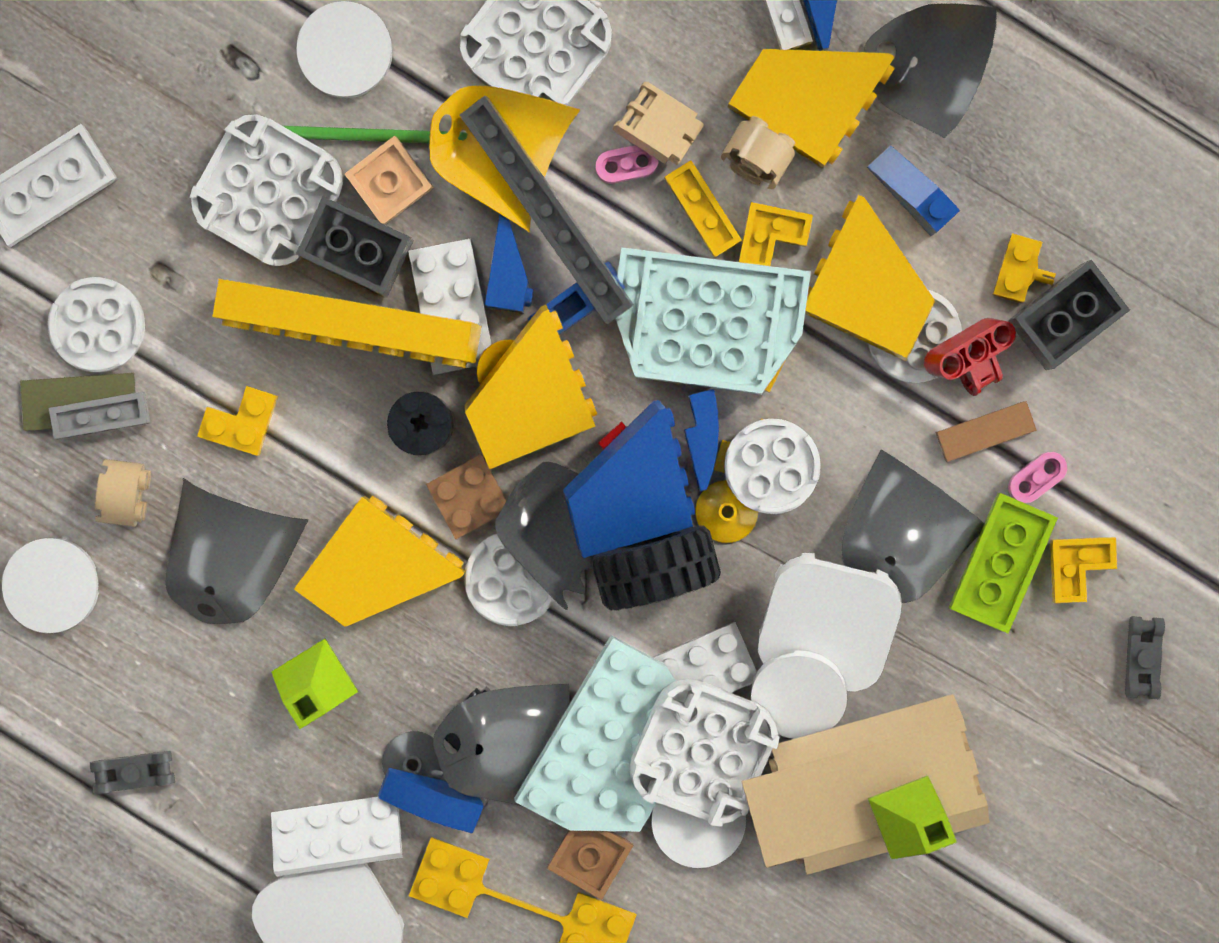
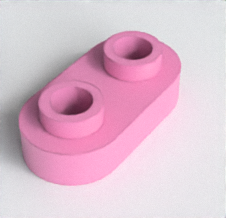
[596,145,658,184]
[1008,452,1067,503]

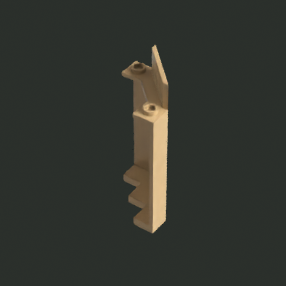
[742,694,990,875]

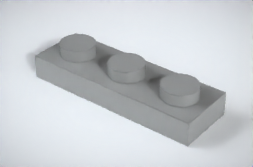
[49,392,151,439]

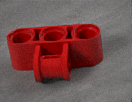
[924,318,1016,396]

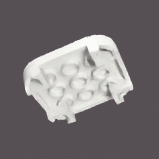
[460,0,612,106]
[189,114,343,266]
[758,553,901,692]
[629,679,780,827]
[252,863,404,943]

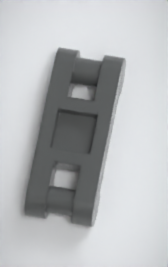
[1125,616,1165,700]
[89,751,175,794]

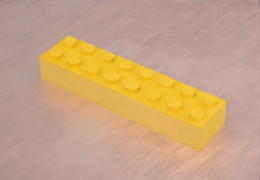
[212,279,482,368]

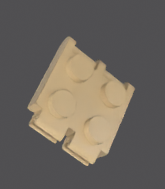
[613,82,704,165]

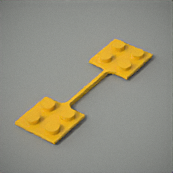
[409,837,637,943]

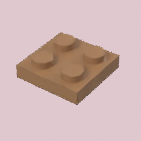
[426,454,507,539]
[547,830,634,900]

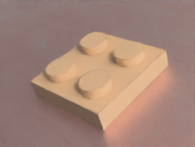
[345,136,434,225]

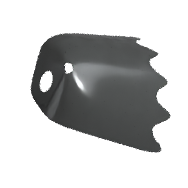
[495,461,594,610]

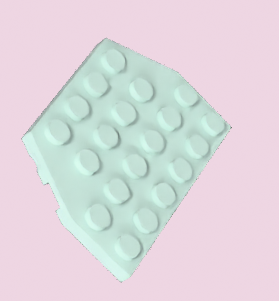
[616,247,811,395]
[514,635,676,832]

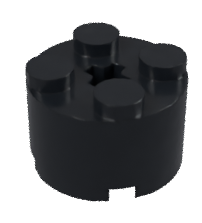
[387,391,454,455]

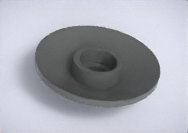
[382,731,443,780]

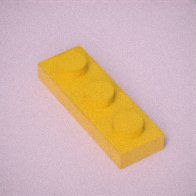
[664,160,742,258]

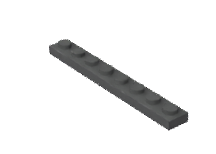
[460,96,634,324]

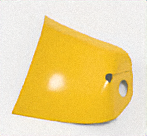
[430,85,580,232]

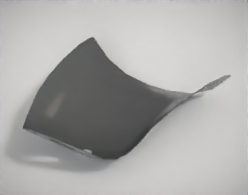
[865,3,997,138]
[842,450,984,603]
[165,478,309,624]
[433,684,569,806]

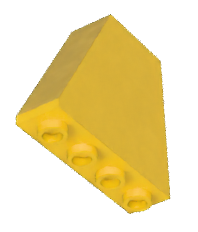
[727,49,895,168]
[805,195,935,361]
[464,305,598,470]
[294,495,466,627]

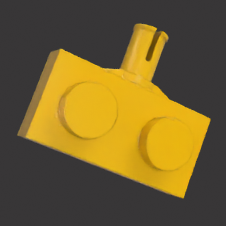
[992,233,1056,304]

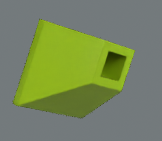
[271,638,359,729]
[868,775,957,859]

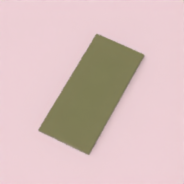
[20,373,136,431]

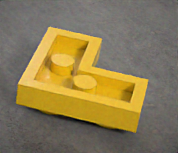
[738,202,813,266]
[197,386,278,456]
[1050,537,1117,603]

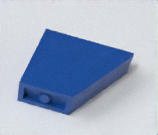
[563,400,695,558]

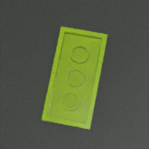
[949,493,1058,634]

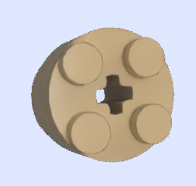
[721,116,795,189]
[95,459,151,527]

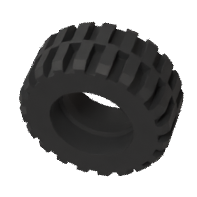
[591,525,721,610]

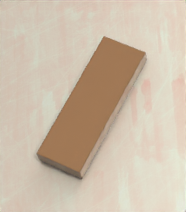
[935,401,1037,462]

